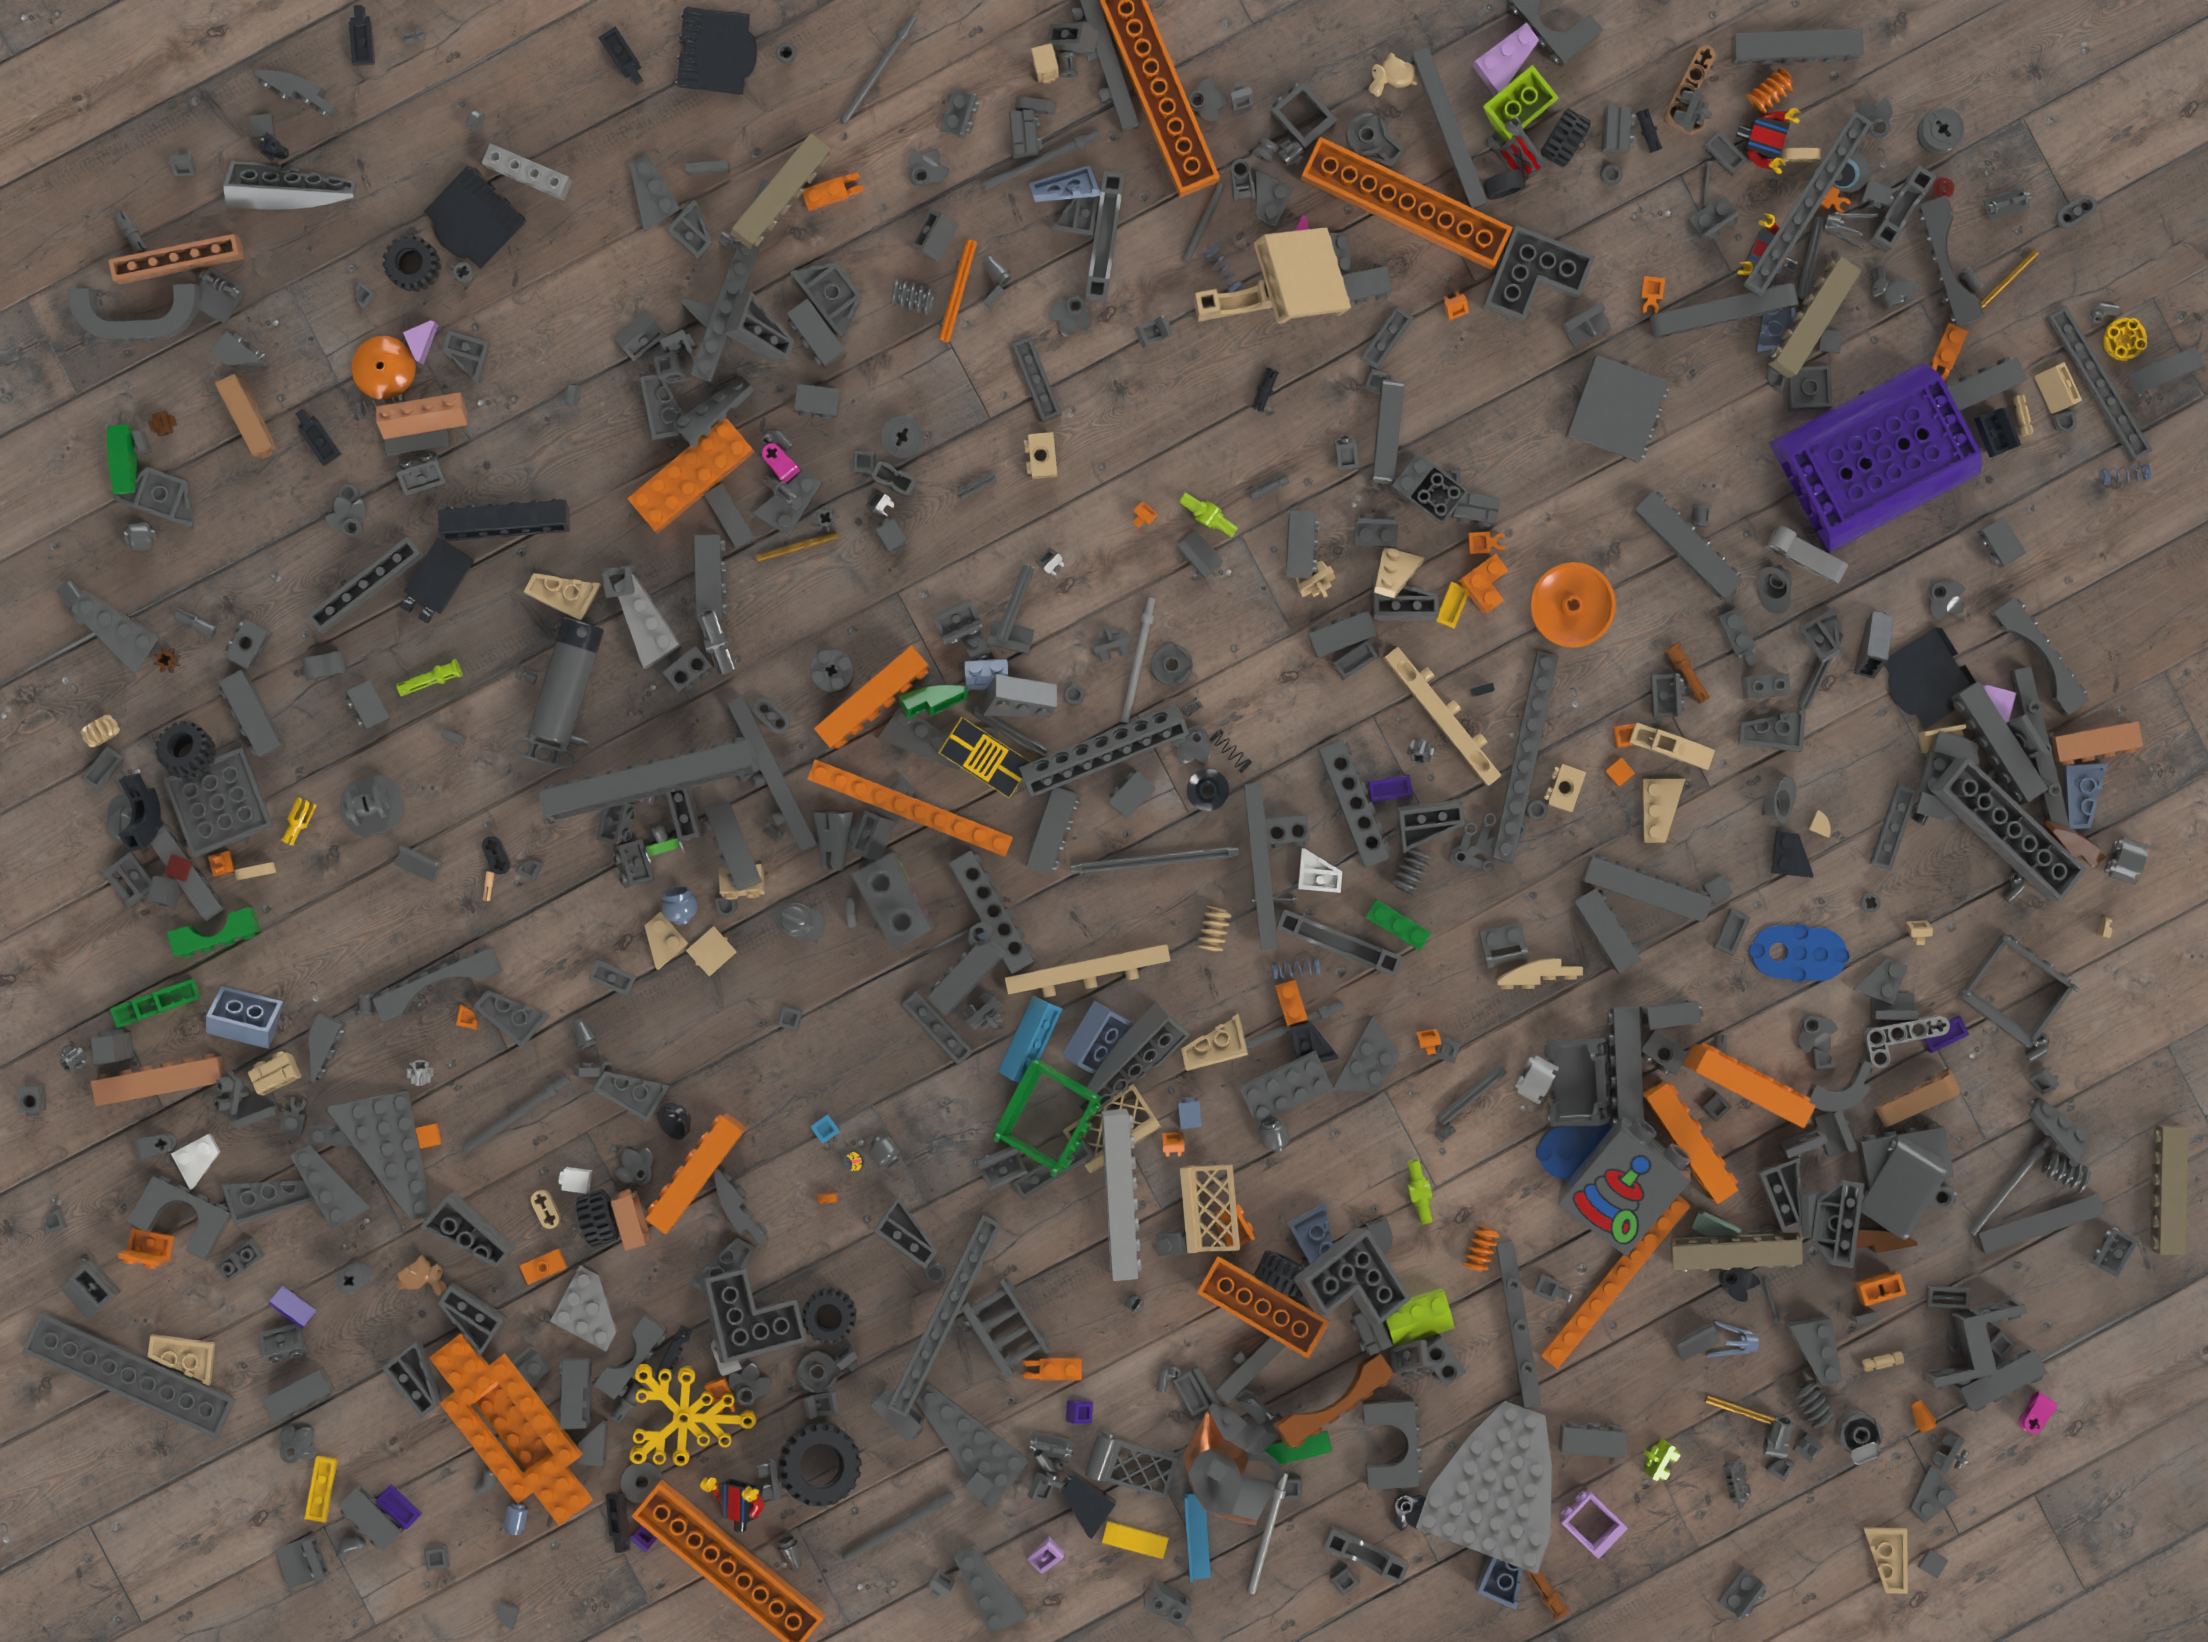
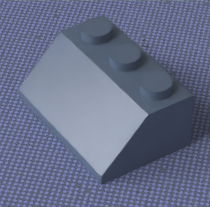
[206,986,283,1049]
[1062,1001,1134,1075]

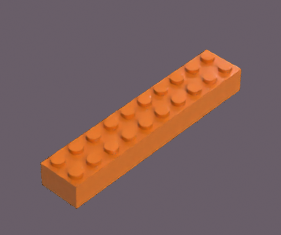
[1098,0,1220,198]
[1300,137,1513,270]
[631,1479,825,1642]

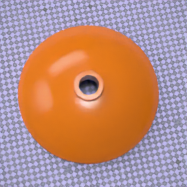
[351,336,416,400]

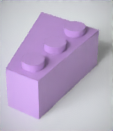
[1472,23,1539,97]

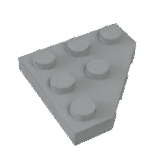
[550,1264,617,1351]

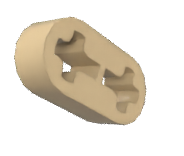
[1780,148,1821,163]
[234,862,276,881]
[531,1189,561,1229]

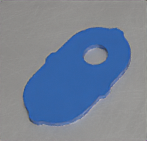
[1749,924,1850,982]
[1536,1125,1612,1179]

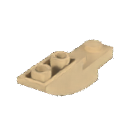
[1629,723,1715,770]
[1495,958,1583,989]

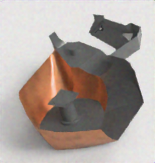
[1183,1389,1284,1525]

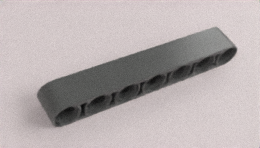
[1649,284,1799,338]

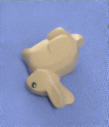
[1368,53,1419,97]

